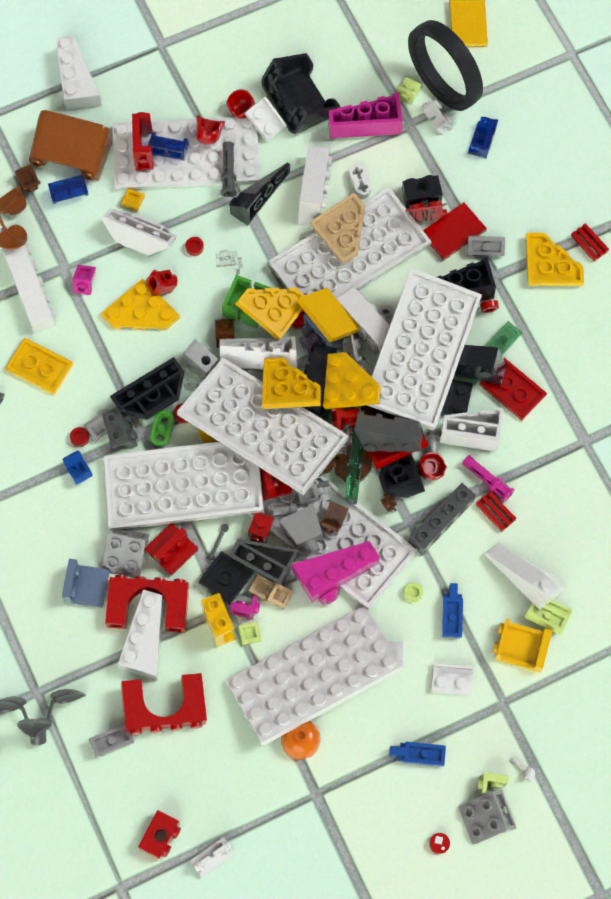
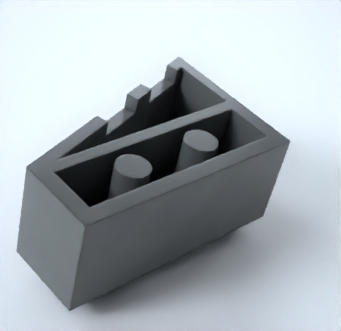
[355,410,423,452]
[229,539,302,585]

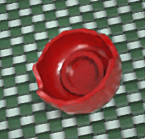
[226,89,255,119]
[417,452,447,481]

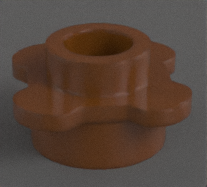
[380,494,397,512]

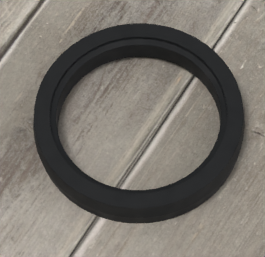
[408,20,483,111]

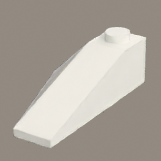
[485,544,567,610]

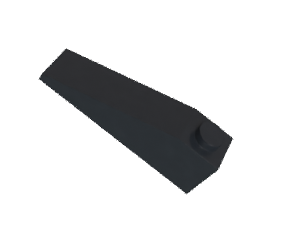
[229,162,290,226]
[379,453,425,498]

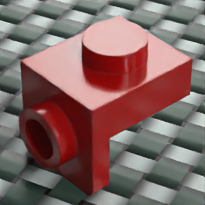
[248,513,274,544]

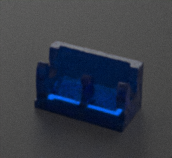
[468,117,498,159]
[148,132,189,161]
[48,175,89,204]

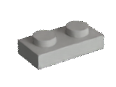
[467,236,505,256]
[89,724,134,758]

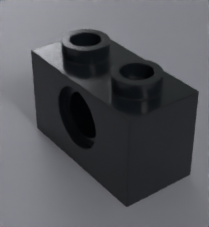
[401,175,443,209]

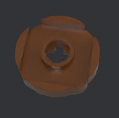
[333,445,372,484]

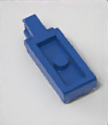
[442,583,463,638]
[389,741,446,767]

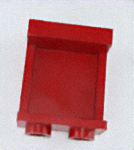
[132,112,154,170]

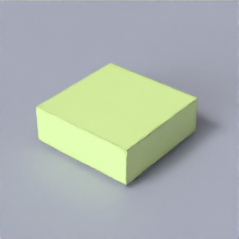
[238,621,262,646]

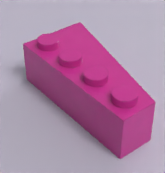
[328,92,403,138]
[291,541,380,603]

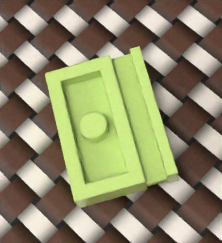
[525,600,573,635]

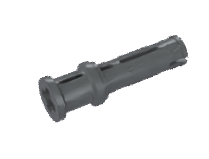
[220,141,237,197]

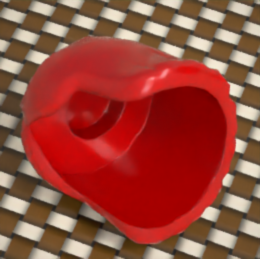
[195,115,225,145]

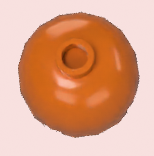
[281,721,321,760]

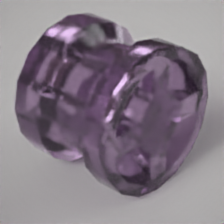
[298,330,321,354]

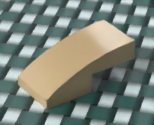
[248,574,293,609]

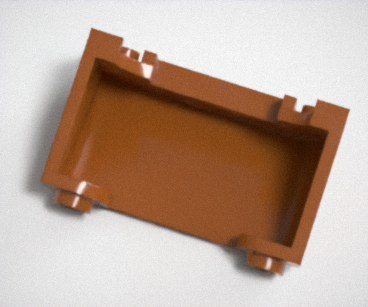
[29,110,112,181]

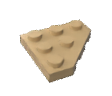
[310,193,365,265]

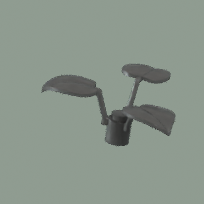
[0,689,86,745]

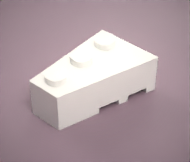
[440,408,503,452]

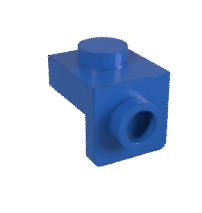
[62,450,93,485]

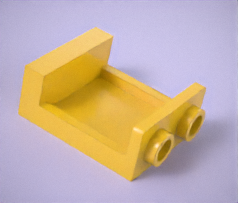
[201,593,235,648]
[493,618,552,673]

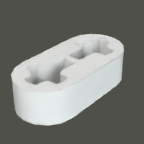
[349,165,371,199]

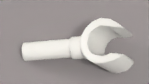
[511,757,535,782]

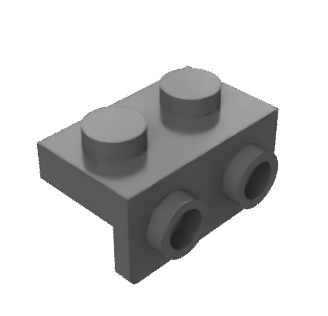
[102,407,138,449]

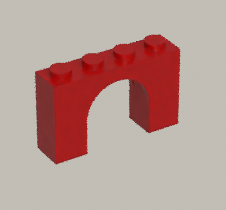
[105,575,189,633]
[120,673,207,735]

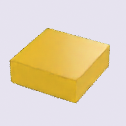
[121,188,145,212]

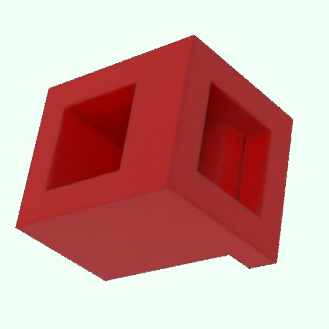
[146,270,178,296]

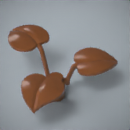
[0,186,27,250]

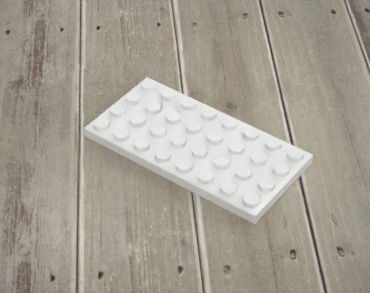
[112,117,260,191]
[268,187,431,313]
[368,268,482,431]
[177,358,349,495]
[104,442,264,530]
[248,475,417,610]
[225,606,404,746]

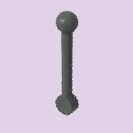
[207,524,229,561]

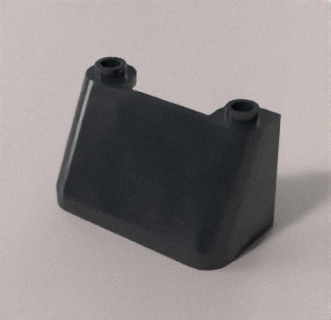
[261,53,340,134]

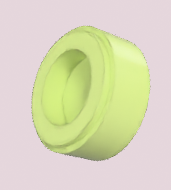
[403,582,423,603]

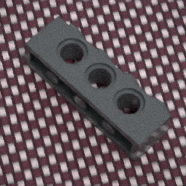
[408,483,476,556]

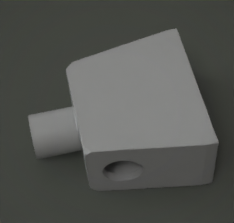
[180,339,218,379]
[279,504,322,555]

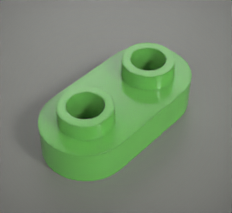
[150,410,174,448]

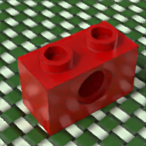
[138,810,181,861]

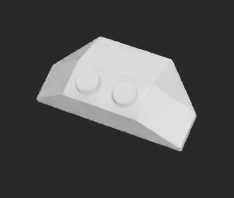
[102,208,177,256]

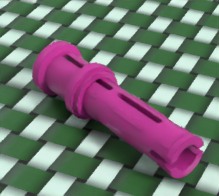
[462,455,515,503]

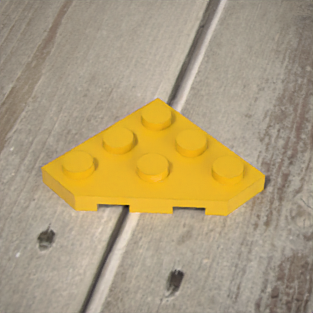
[525,233,584,286]
[101,278,180,330]
[235,288,305,341]
[323,352,381,409]
[262,358,321,409]

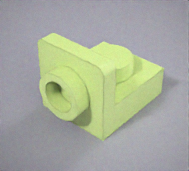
[397,77,422,104]
[477,772,509,795]

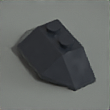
[110,357,185,420]

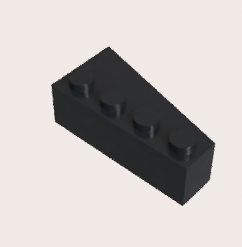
[437,257,496,301]
[303,344,338,418]
[454,345,506,385]

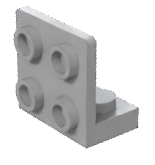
[102,529,150,576]
[458,790,517,844]

